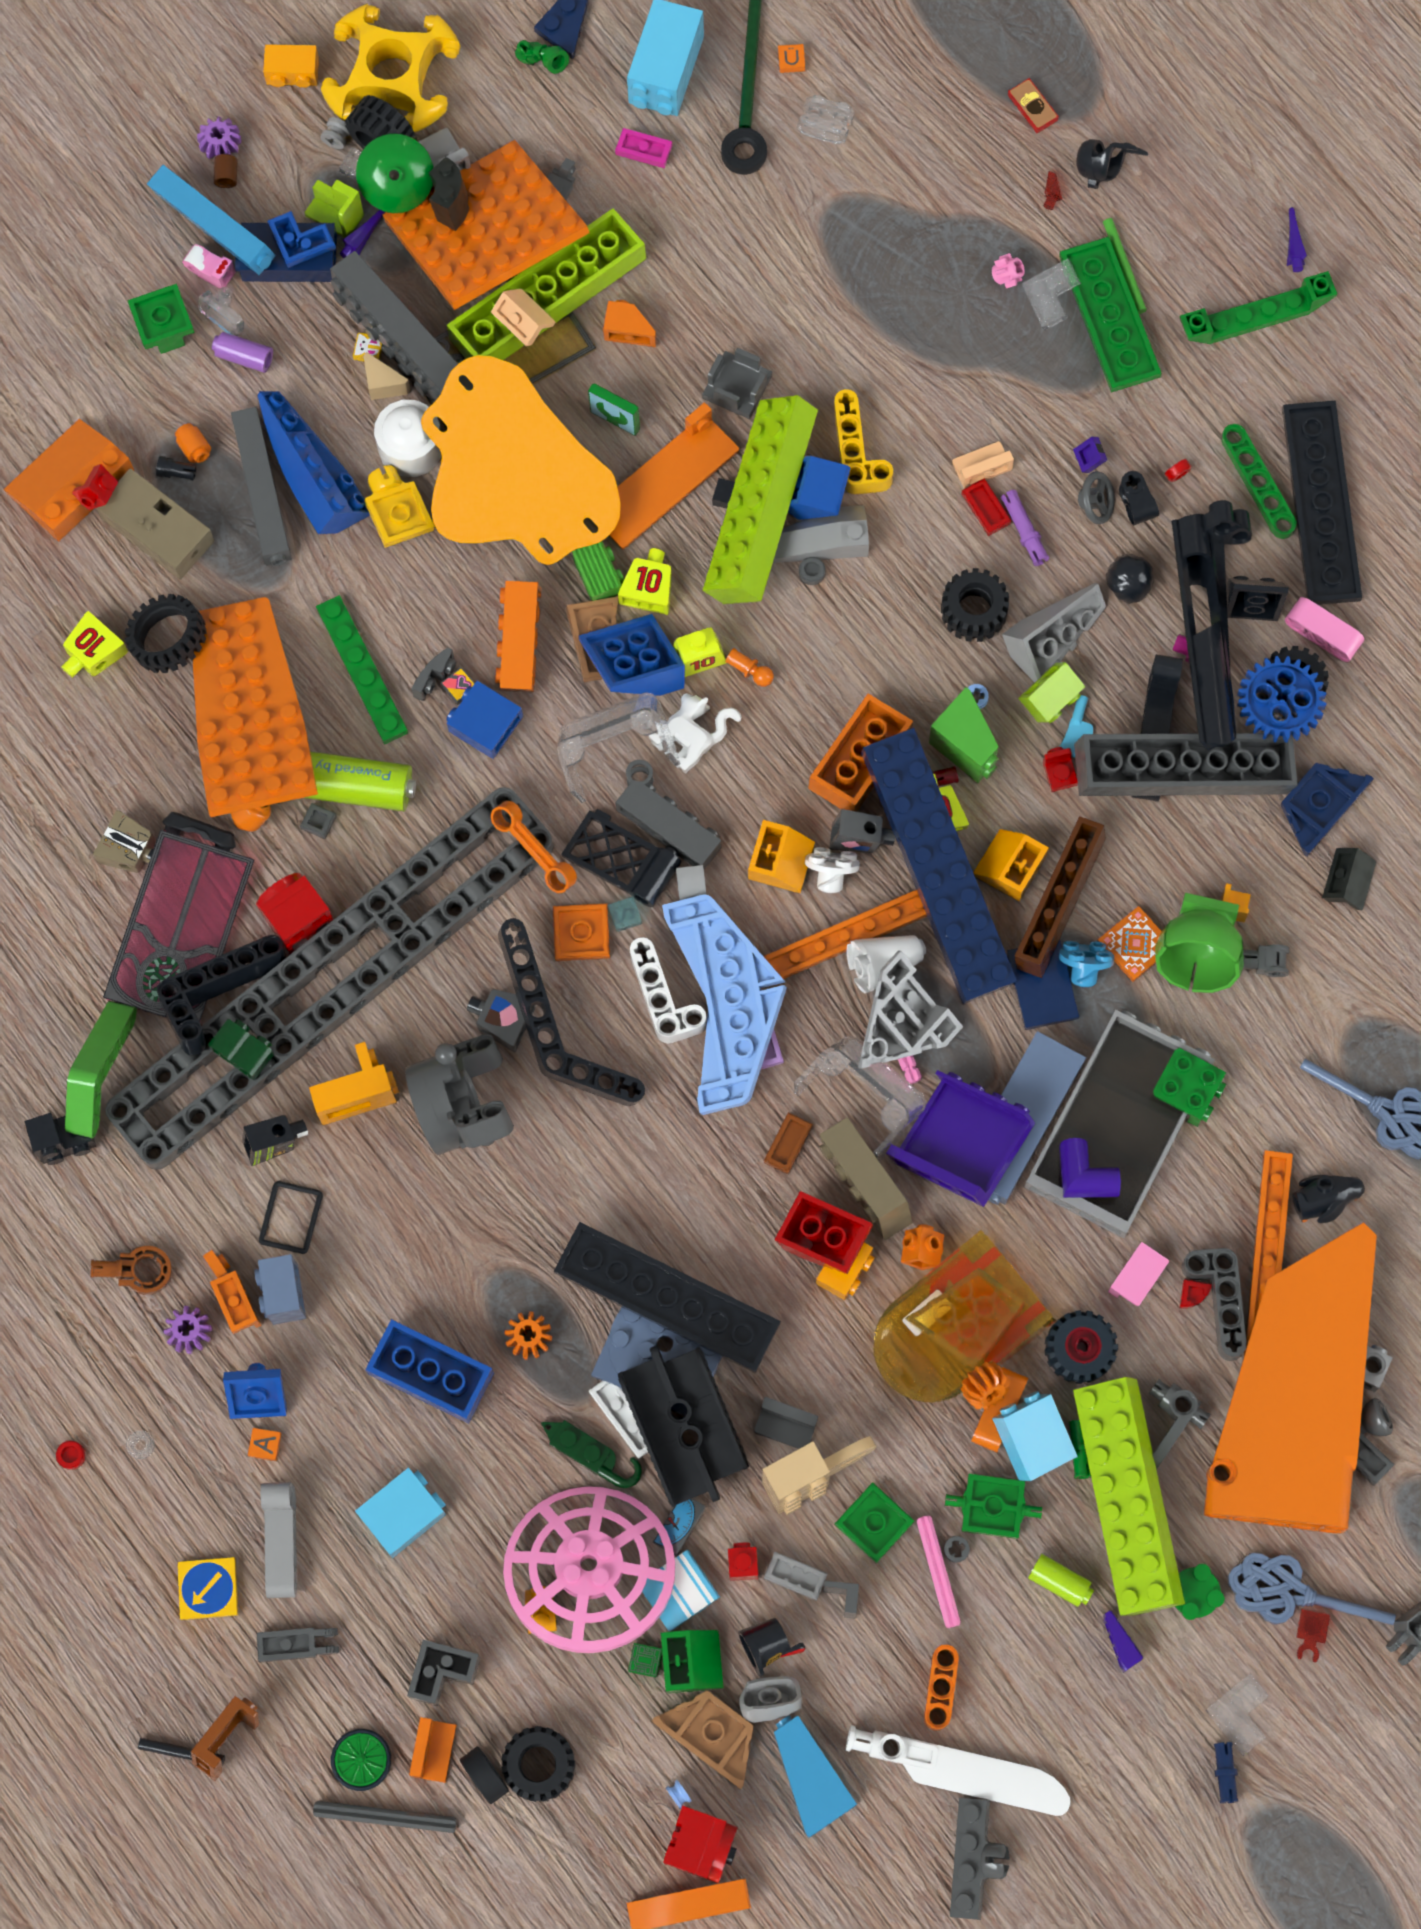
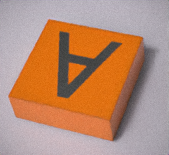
[247,1428,282,1461]

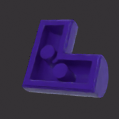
[1059,1138,1121,1198]

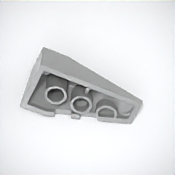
[1002,583,1106,683]

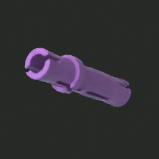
[1001,490,1049,566]

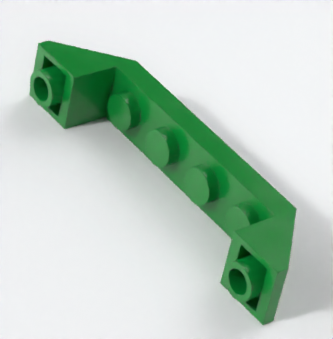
[1179,271,1337,344]

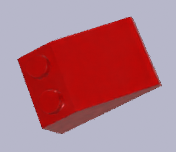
[774,1191,873,1274]

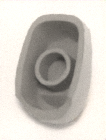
[739,1676,802,1723]

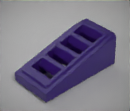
[1103,1610,1143,1673]

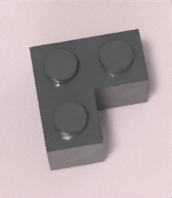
[407,1640,481,1706]

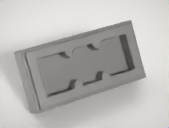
[764,1552,828,1601]

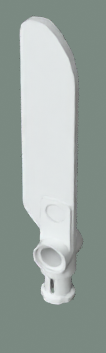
[845,1725,1070,1816]

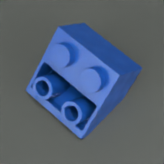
[788,456,851,520]

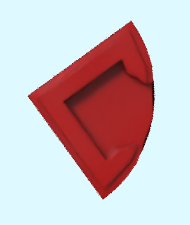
[1179,1279,1212,1309]

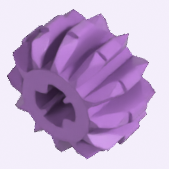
[197,116,241,160]
[164,1306,212,1354]

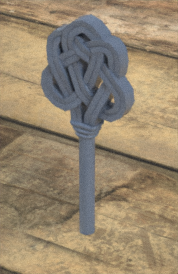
[1300,1059,1421,1160]
[1227,1553,1396,1625]

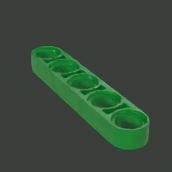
[1221,424,1296,539]

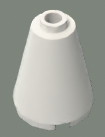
[847,935,926,993]

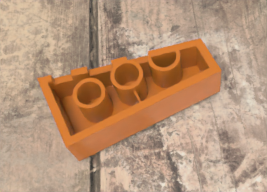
[495,581,542,692]

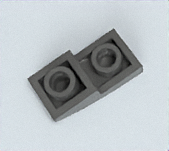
[411,648,456,701]

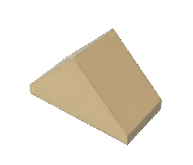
[363,352,411,400]

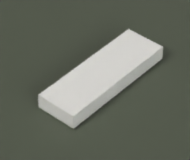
[589,1380,648,1460]

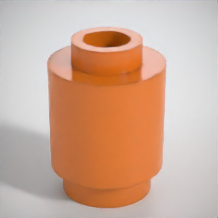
[175,423,211,463]

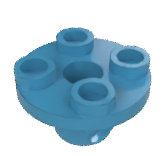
[1059,941,1114,987]

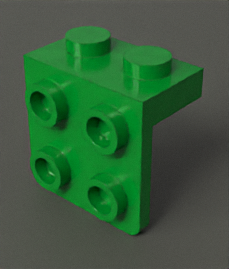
[1153,1048,1227,1127]

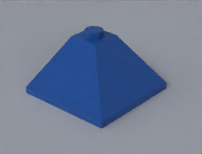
[579,614,685,696]

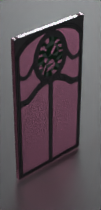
[103,830,255,1022]

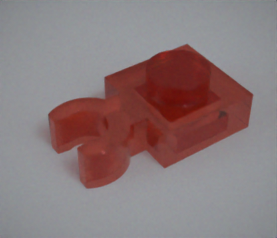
[1296,1608,1330,1662]

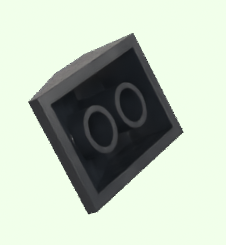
[1226,576,1289,621]

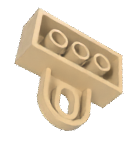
[762,1436,877,1515]

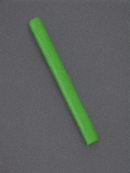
[1103,218,1147,314]

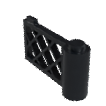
[561,809,682,907]

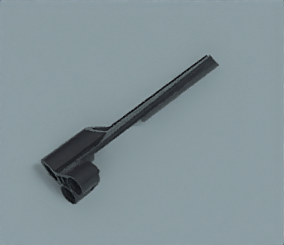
[1171,500,1252,751]

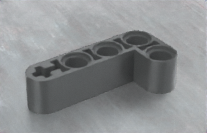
[1181,1248,1247,1361]

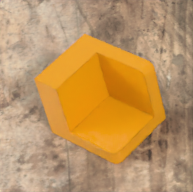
[1221,883,1251,923]

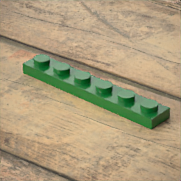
[316,595,408,745]

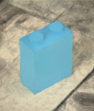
[992,1391,1078,1481]
[355,1467,446,1558]

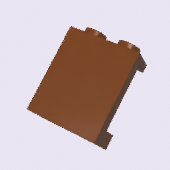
[191,1696,259,1781]

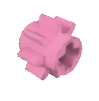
[992,253,1025,288]

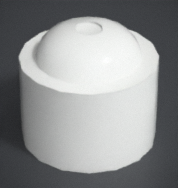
[374,400,442,477]

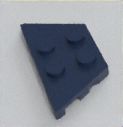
[1281,763,1374,857]

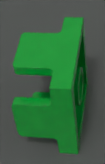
[127,283,195,354]

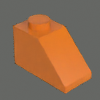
[603,300,656,347]

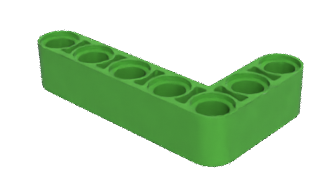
[65,1001,137,1138]

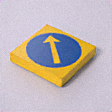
[178,1557,238,1620]

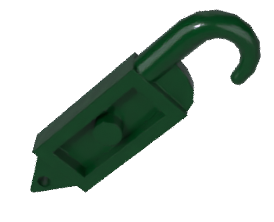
[541,1420,642,1488]

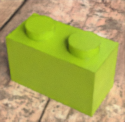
[1018,662,1085,723]

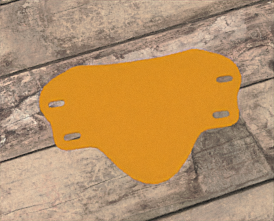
[421,355,620,565]

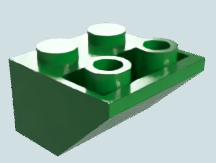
[661,1630,724,1694]

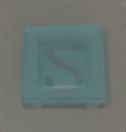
[608,897,642,932]

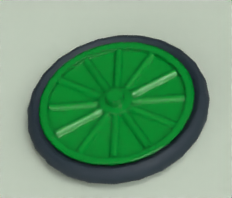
[331,1729,391,1791]

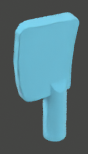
[1059,695,1093,758]

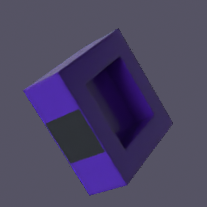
[1073,436,1107,473]

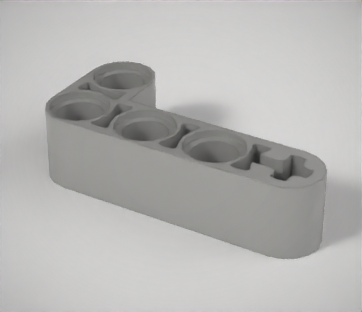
[261,1482,297,1598]

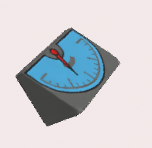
[652,1499,706,1557]

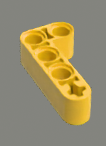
[834,389,893,494]

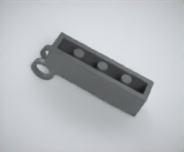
[615,760,722,870]

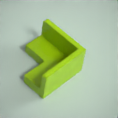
[305,180,364,238]

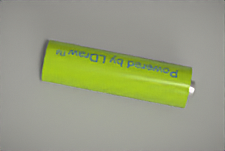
[304,751,416,812]

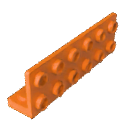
[609,402,739,549]

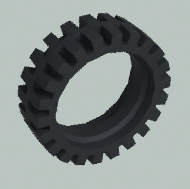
[125,594,207,673]

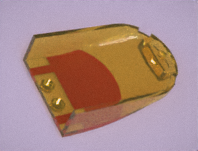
[873,1230,1057,1403]

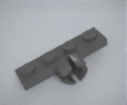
[950,1798,1010,1920]

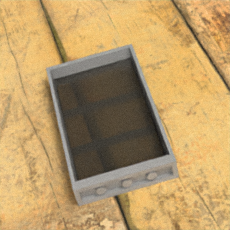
[1024,1010,1215,1238]

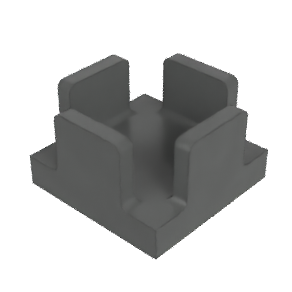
[702,348,772,419]

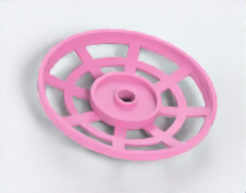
[503,1487,675,1653]

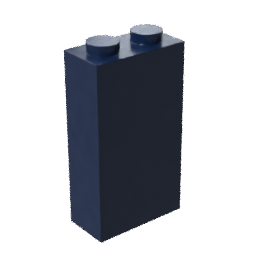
[235,223,337,282]

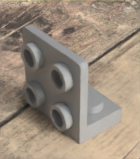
[418,128,471,187]

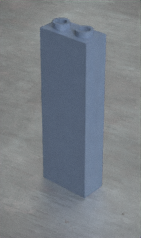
[988,1031,1086,1205]

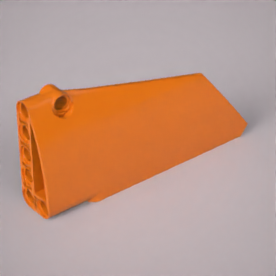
[1204,1222,1377,1534]

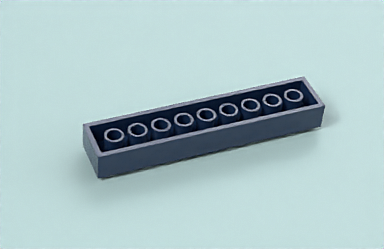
[861,728,1017,1004]

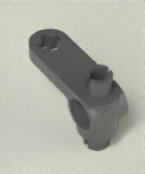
[1149,1379,1211,1470]

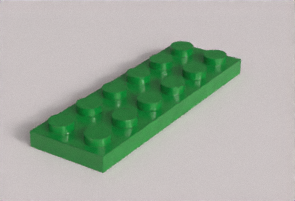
[1059,237,1162,393]

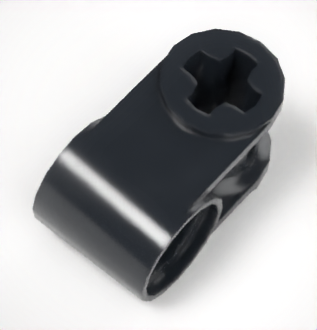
[1119,471,1159,526]

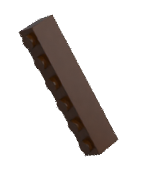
[1015,816,1106,978]

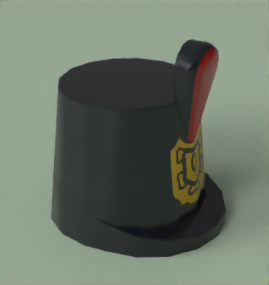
[738,1618,806,1677]

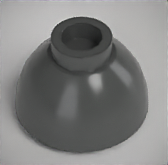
[1360,1398,1393,1437]

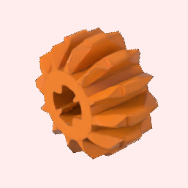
[505,1311,553,1360]
[960,1362,1011,1409]

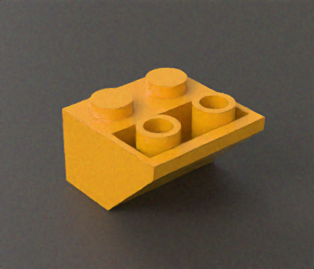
[748,820,815,893]
[973,829,1049,902]

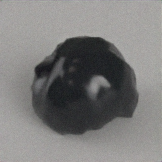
[1106,554,1154,604]

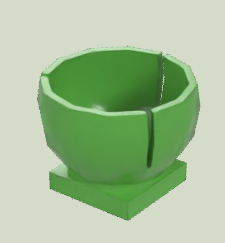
[1155,893,1244,993]

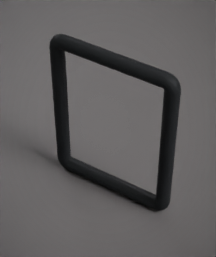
[259,1181,323,1254]

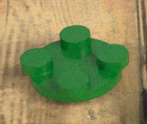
[1175,1564,1225,1620]

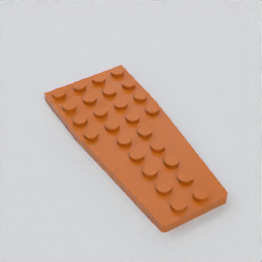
[193,597,318,817]

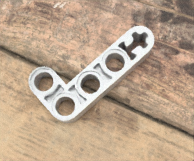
[630,937,707,1044]

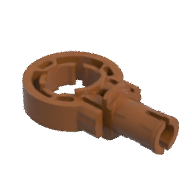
[91,1246,172,1295]

